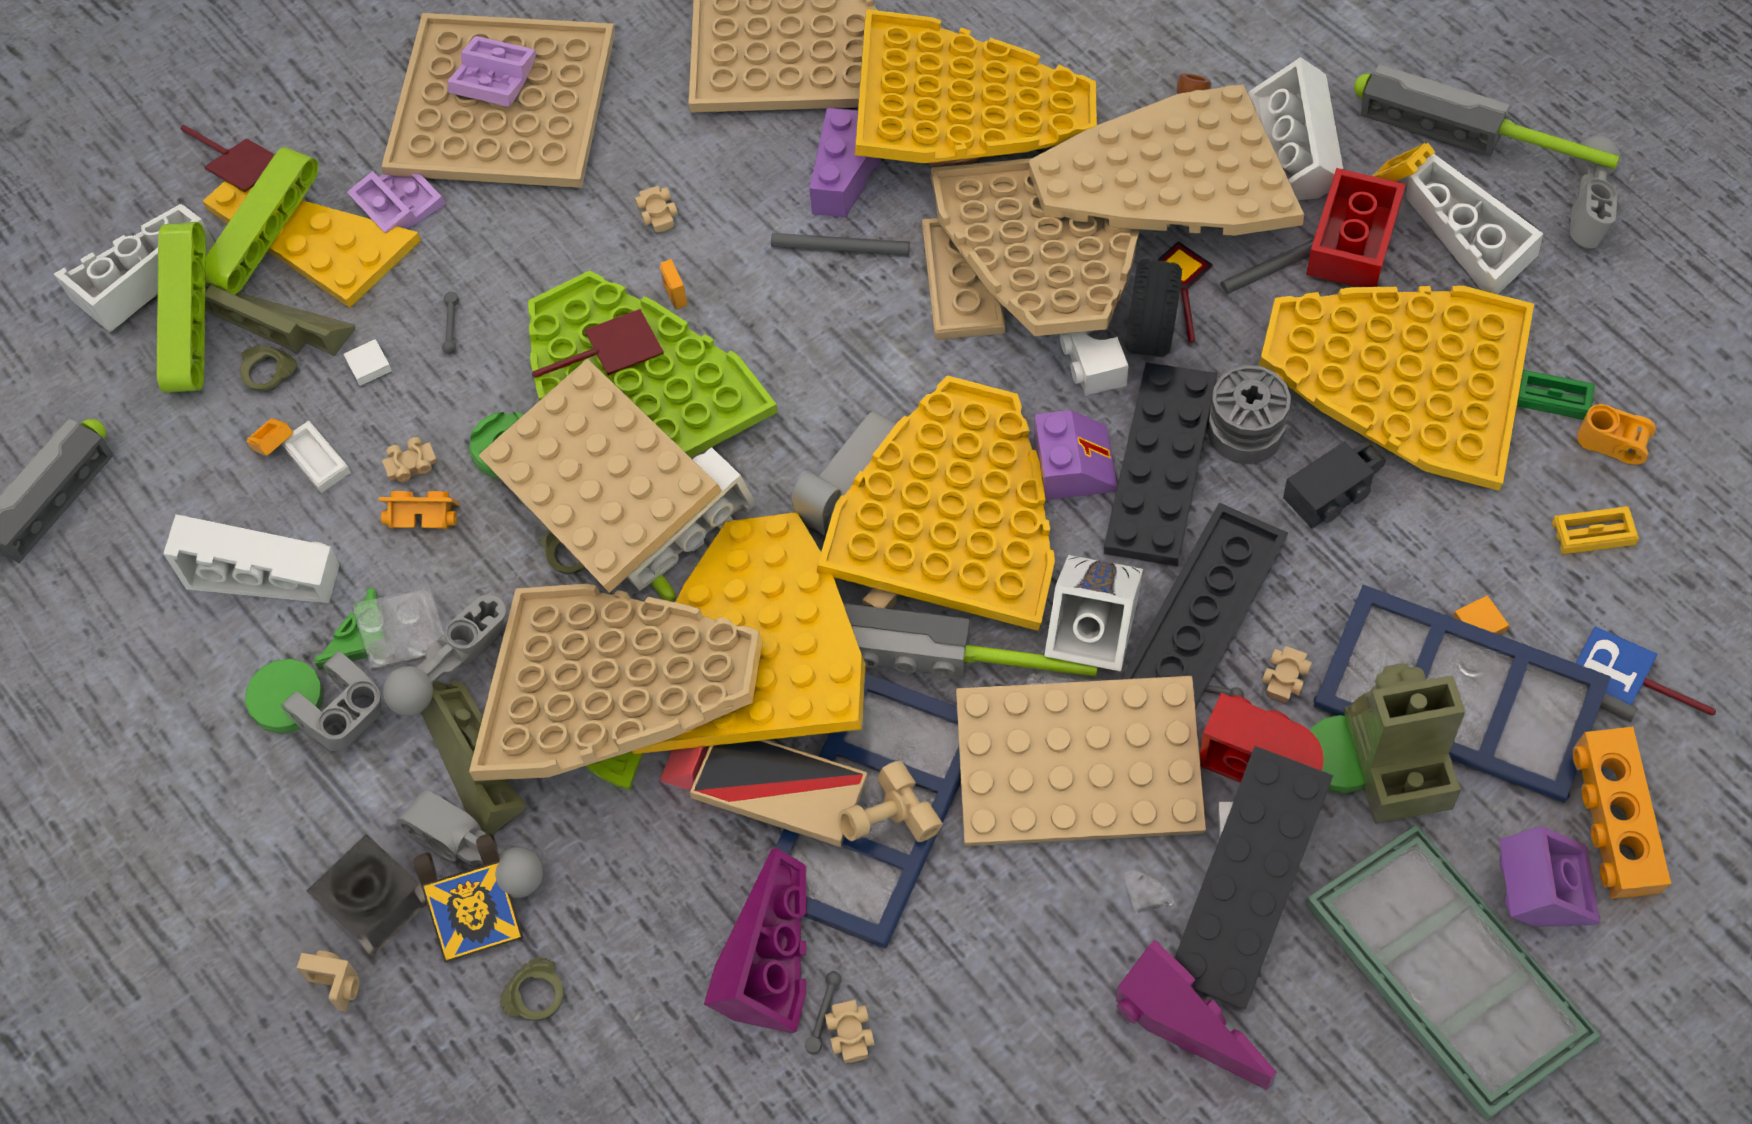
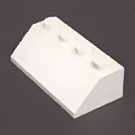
[1248,57,1343,200]

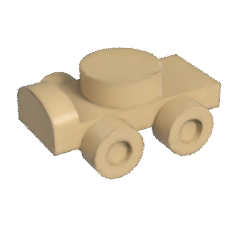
[634,186,678,233]
[382,437,438,482]
[1262,646,1312,703]
[825,1000,875,1063]

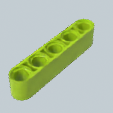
[205,147,319,295]
[157,222,206,393]

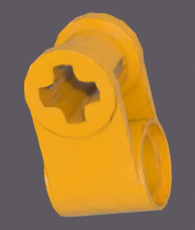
[1577,404,1656,465]

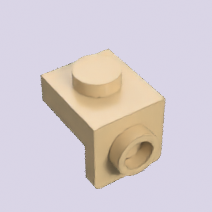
[297,951,360,1012]

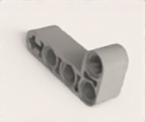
[792,411,896,536]

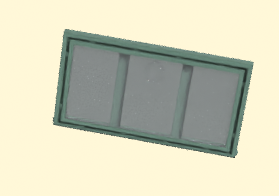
[1305,825,1601,1121]

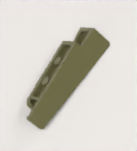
[205,285,356,356]
[421,679,526,834]

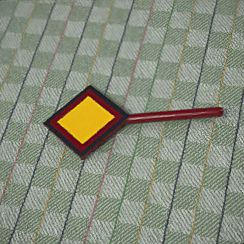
[1158,241,1213,343]

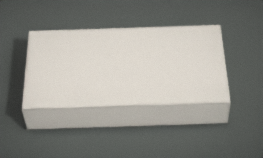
[281,421,351,493]

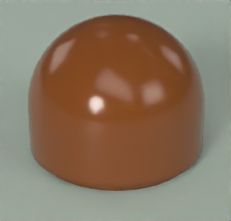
[1177,73,1212,94]

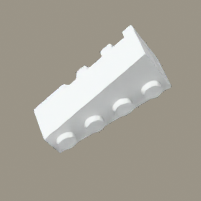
[1406,154,1543,294]
[54,204,215,332]
[626,447,757,591]
[163,514,340,603]

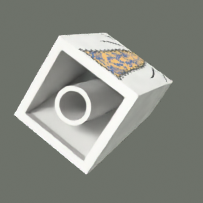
[1044,555,1143,671]

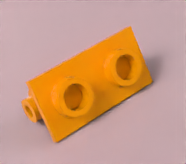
[378,491,460,529]

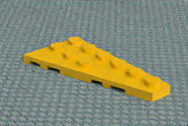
[203,181,421,308]

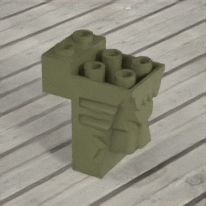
[1344,663,1466,824]

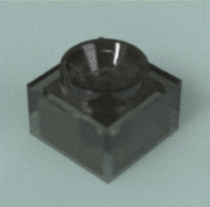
[306,834,427,958]

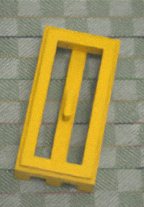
[1372,143,1435,182]
[1552,506,1639,555]

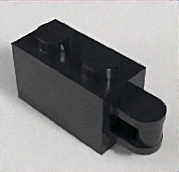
[1283,441,1386,529]

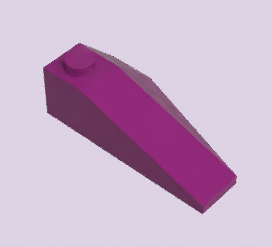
[704,848,806,1033]
[1116,940,1277,1090]

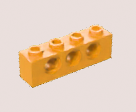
[1573,727,1671,899]

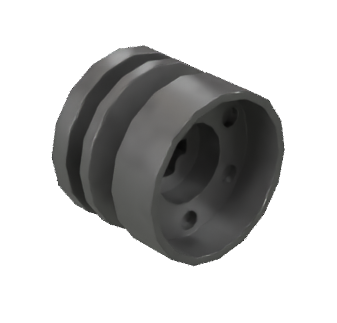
[1207,365,1291,464]

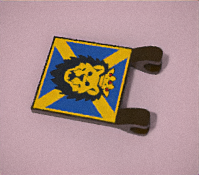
[413,833,524,962]

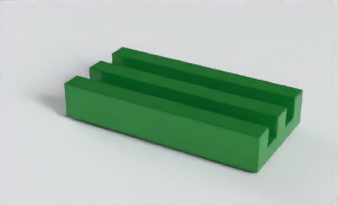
[1517,370,1595,420]

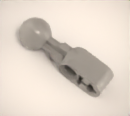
[1570,135,1620,248]
[383,595,506,716]
[397,790,543,898]

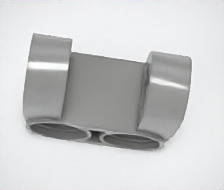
[281,651,382,751]

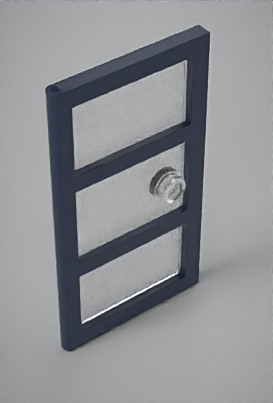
[1313,585,1611,803]
[775,673,961,948]

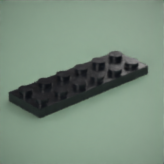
[1104,362,1217,566]
[1121,503,1288,710]
[1175,746,1333,1009]

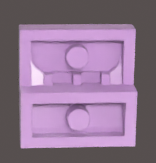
[447,36,536,107]
[347,171,447,234]

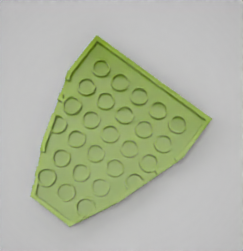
[528,270,777,458]

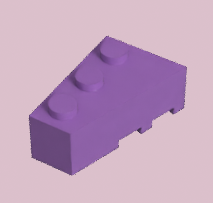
[809,108,881,217]

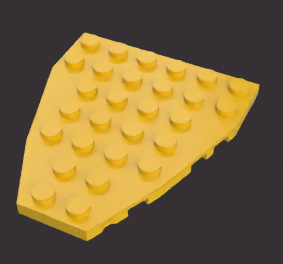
[854,9,1097,163]
[1259,286,1534,491]
[816,375,1055,631]
[632,512,865,754]

